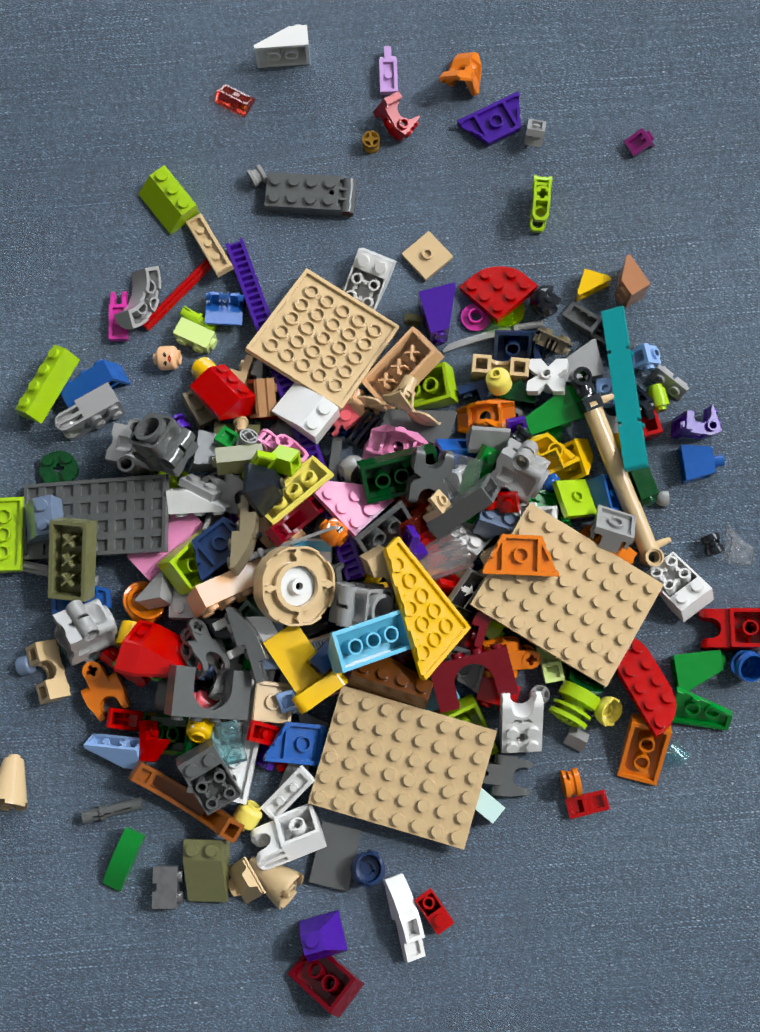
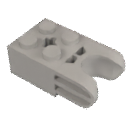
[55,382,126,440]

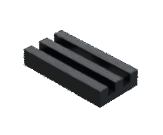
[345,409,384,449]

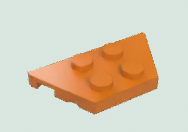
[481,534,559,577]

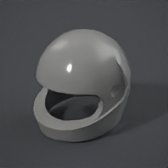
[338,455,364,483]

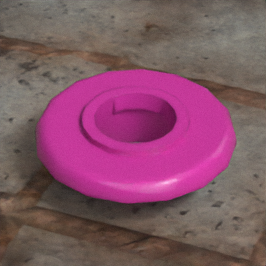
[461,303,490,331]

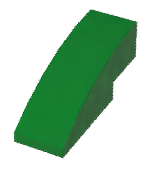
[102,827,147,892]

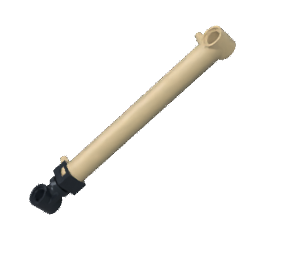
[568,366,671,567]

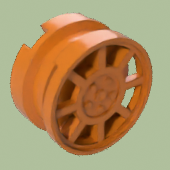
[560,767,583,799]

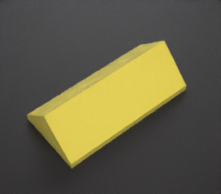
[263,455,334,526]

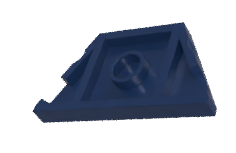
[192,517,262,583]

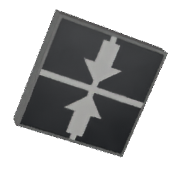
[448,567,486,613]

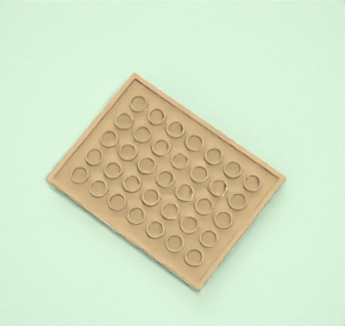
[469,503,664,687]
[308,686,497,850]

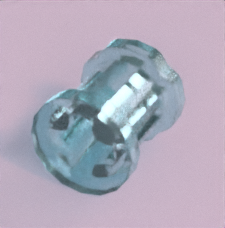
[666,740,691,766]

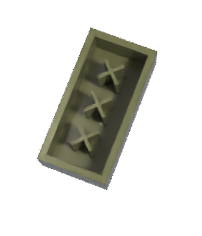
[48,517,97,602]

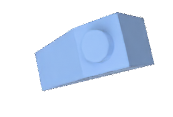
[84,733,147,769]

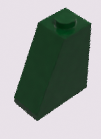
[628,467,659,507]

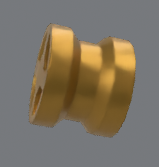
[362,131,380,154]

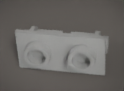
[649,365,689,401]

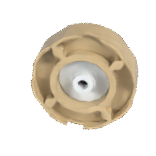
[253,546,335,626]

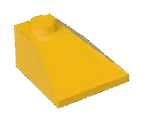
[555,439,593,480]

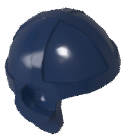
[350,849,385,888]

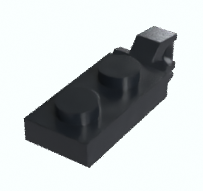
[636,385,655,420]

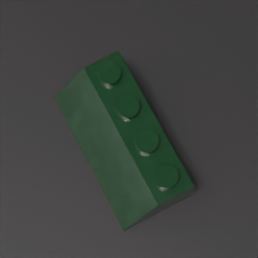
[356,443,438,504]

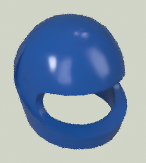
[730,649,760,682]

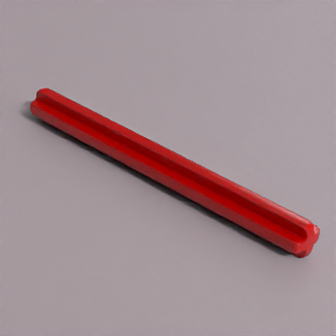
[142,258,212,331]

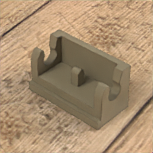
[182,390,217,431]

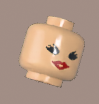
[153,346,182,371]

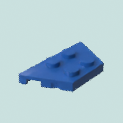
[262,722,328,766]

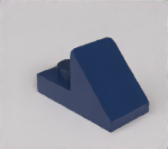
[456,379,489,401]

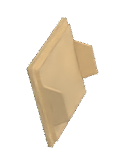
[228,856,266,904]

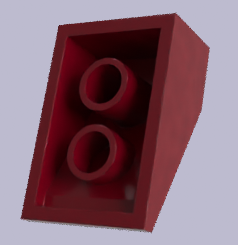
[288,953,365,1018]

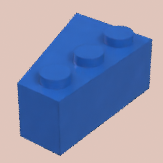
[60,359,131,408]

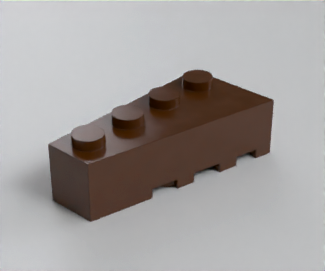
[348,657,434,710]

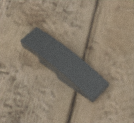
[562,301,634,351]

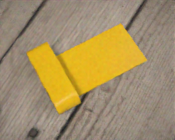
[263,626,349,715]

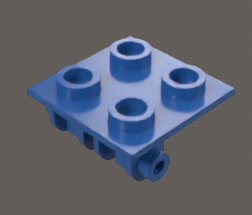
[205,291,244,326]

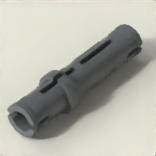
[81,796,144,824]

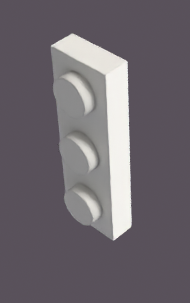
[260,765,315,820]

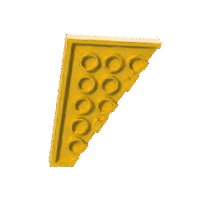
[382,536,471,681]

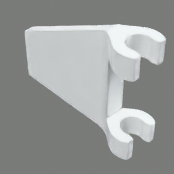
[212,617,278,660]

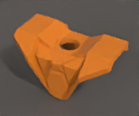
[438,52,482,96]
[456,398,516,434]

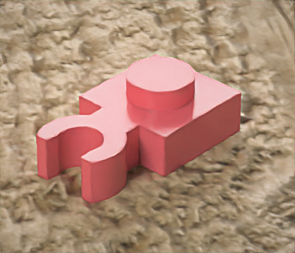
[331,403,360,437]

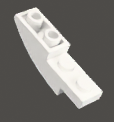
[383,873,426,963]

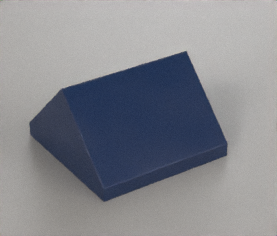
[493,330,533,364]

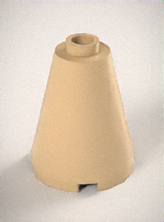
[0,754,28,811]
[248,857,304,910]

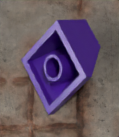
[299,910,348,962]

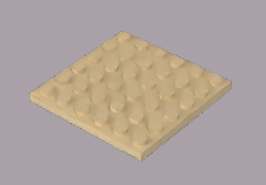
[245,268,400,411]

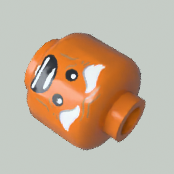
[319,518,349,547]

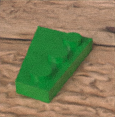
[672,687,733,731]

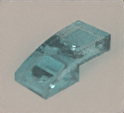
[217,720,247,765]

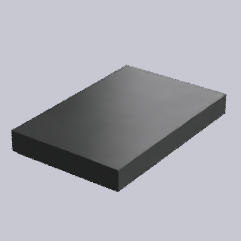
[309,821,362,891]

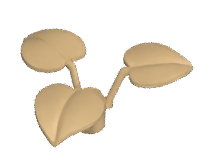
[357,375,441,426]

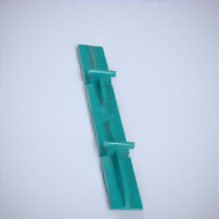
[601,305,649,472]

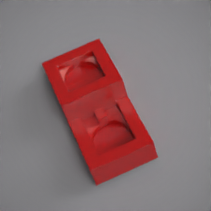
[565,789,610,819]

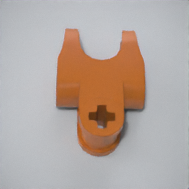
[482,636,541,678]
[81,661,131,722]

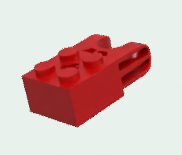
[698,608,760,651]

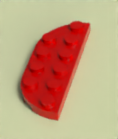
[615,638,676,738]

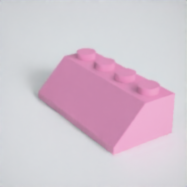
[127,513,204,582]

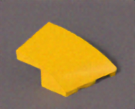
[531,432,580,476]

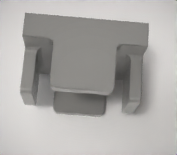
[589,505,636,553]

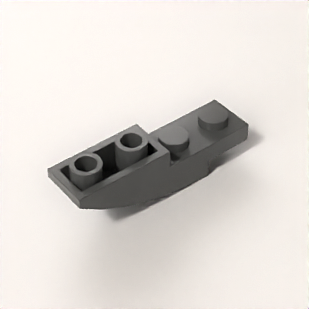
[225,607,270,683]

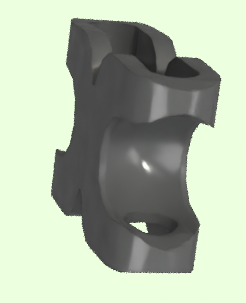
[405,446,454,503]

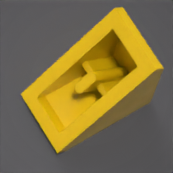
[575,269,612,302]

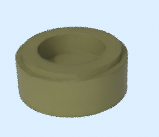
[403,313,422,327]

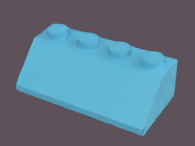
[328,609,411,673]

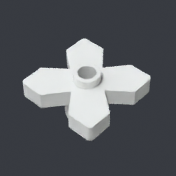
[526,359,569,395]

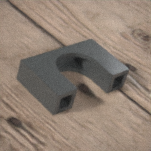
[164,664,252,724]

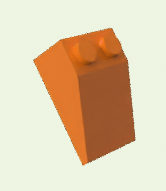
[617,713,672,786]

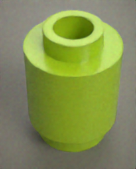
[647,383,670,413]

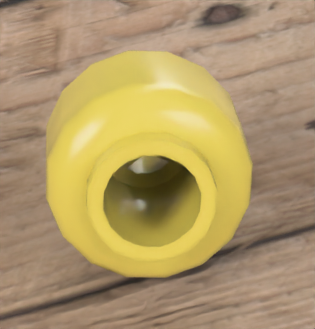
[485,367,512,396]
[233,800,262,831]

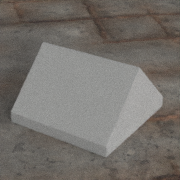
[465,426,511,455]

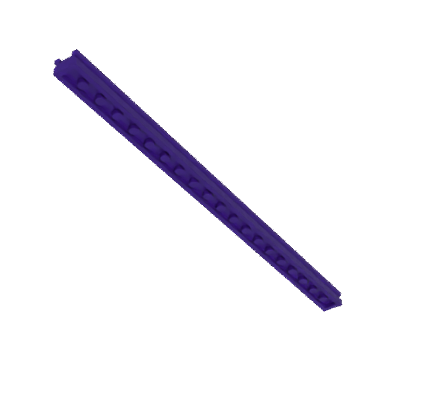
[225,238,366,582]

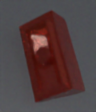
[215,84,256,117]

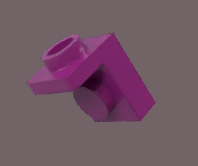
[624,128,655,157]

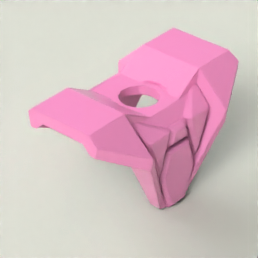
[365,424,428,457]

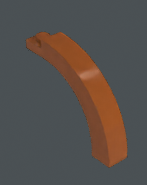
[128,760,245,843]

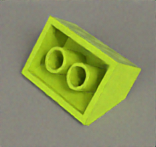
[138,165,200,235]

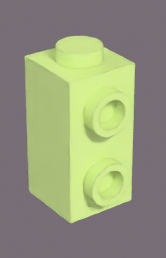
[173,317,218,354]

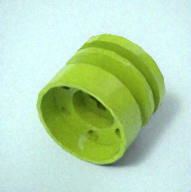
[548,680,601,730]

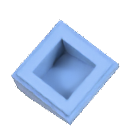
[275,688,297,714]

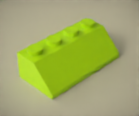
[15,345,80,424]

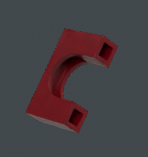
[430,642,519,713]

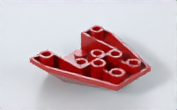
[114,620,201,679]

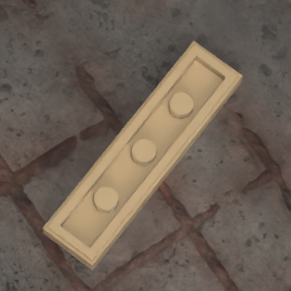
[185,213,234,278]

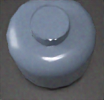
[15,655,37,676]

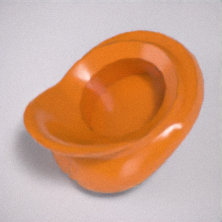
[122,581,165,623]

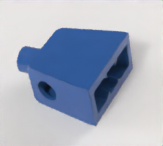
[677,445,725,484]

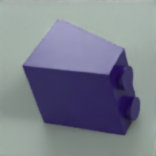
[418,282,456,346]

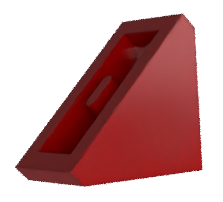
[106,707,143,732]

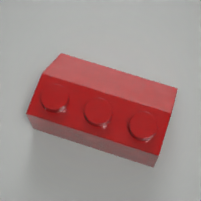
[189,364,256,421]

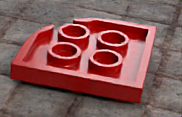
[459,266,538,323]

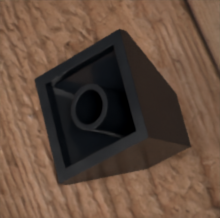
[242,463,285,518]

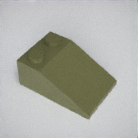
[183,839,230,902]

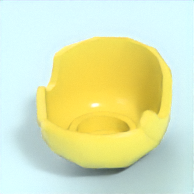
[594,696,622,727]

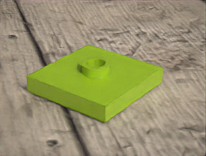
[552,479,596,519]

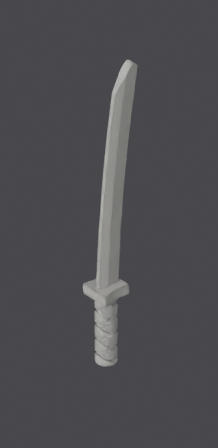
[442,320,543,353]
[249,525,338,561]

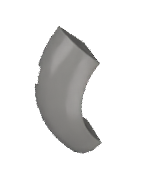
[114,266,161,329]

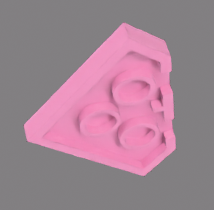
[313,481,394,538]

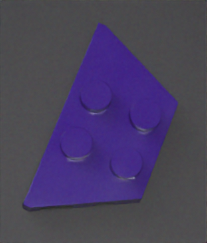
[457,91,521,146]

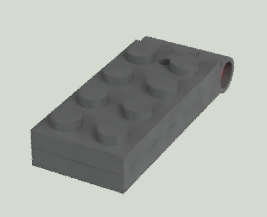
[264,172,357,218]

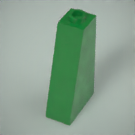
[525,377,585,435]

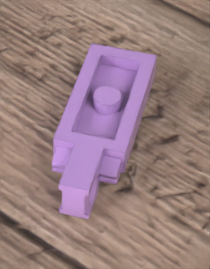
[379,46,398,95]

